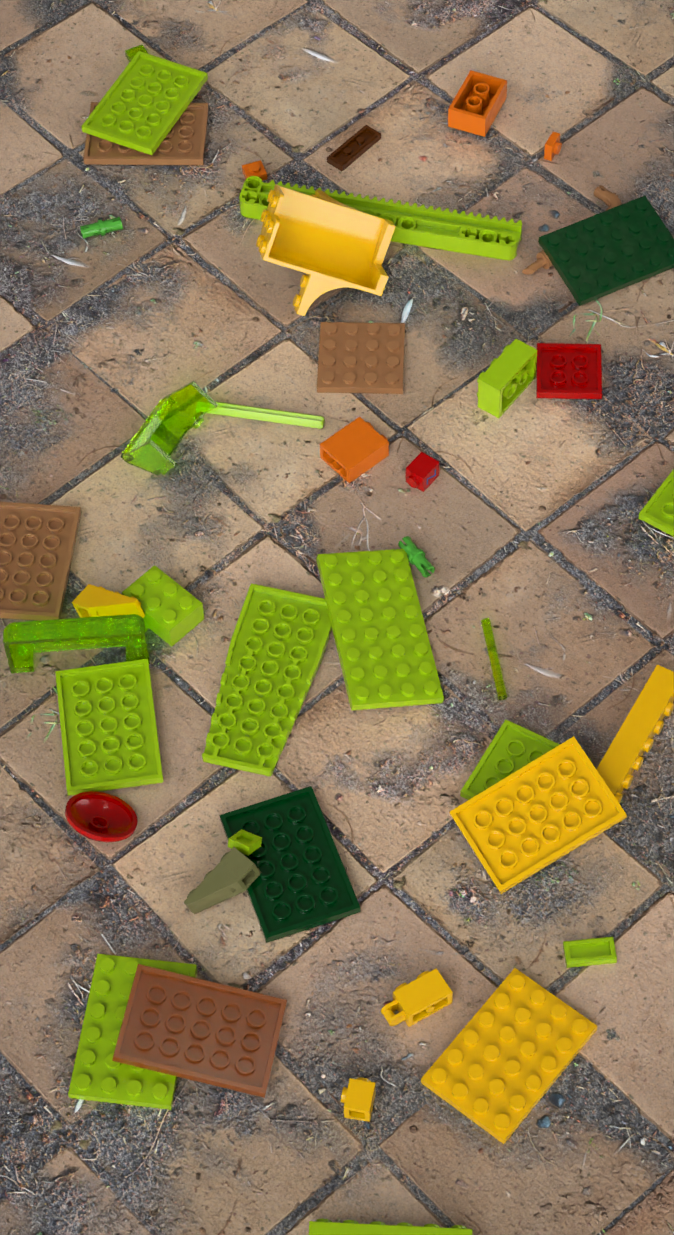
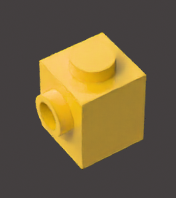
[341,1077,376,1122]

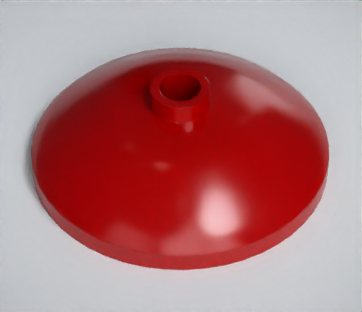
[65,791,138,843]

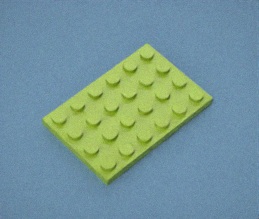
[81,51,208,155]
[55,659,164,796]
[68,954,197,1110]

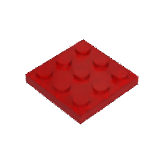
[536,343,602,399]

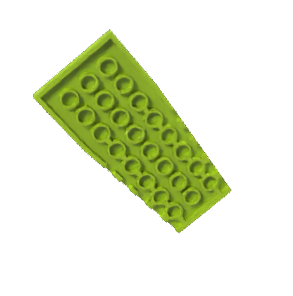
[202,583,332,776]

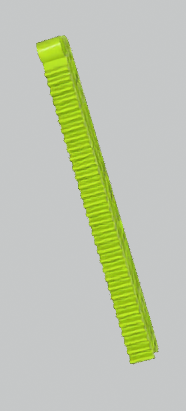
[239,176,522,260]

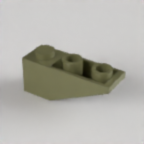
[184,847,261,914]

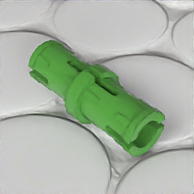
[80,217,123,239]
[398,536,435,578]

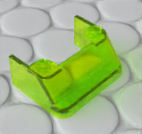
[121,381,218,475]

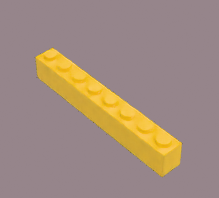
[596,665,674,804]

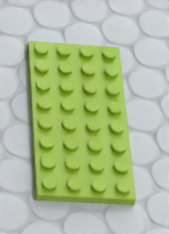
[316,549,444,710]

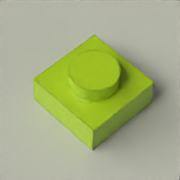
[228,829,262,856]

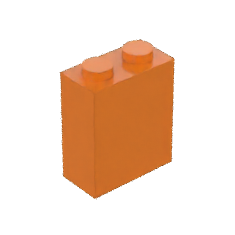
[320,416,389,483]

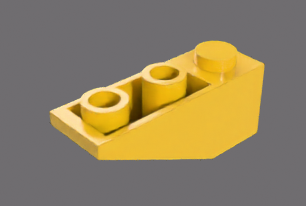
[72,584,145,624]

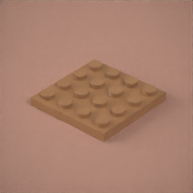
[317,322,405,394]

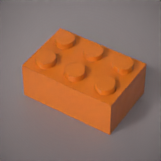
[448,70,507,137]

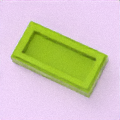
[563,936,617,968]

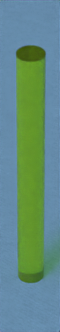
[481,618,507,700]

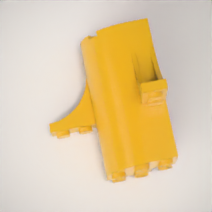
[256,184,396,316]

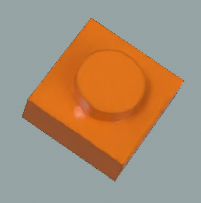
[544,132,562,161]
[242,160,267,181]

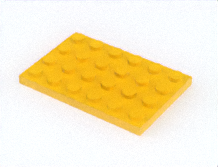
[449,736,627,894]
[421,968,597,1144]

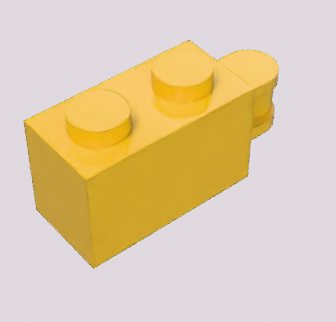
[381,968,453,1027]

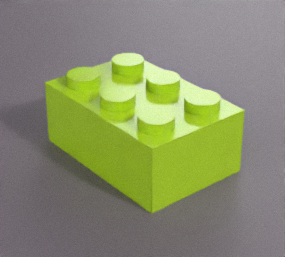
[477,339,537,418]
[122,565,205,647]

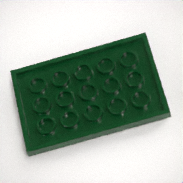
[538,196,674,306]
[219,786,361,943]

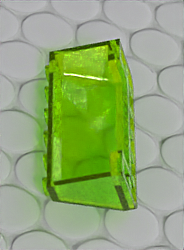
[3,614,150,673]

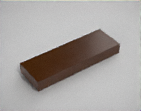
[327,125,381,171]

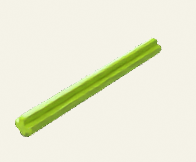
[197,399,324,429]

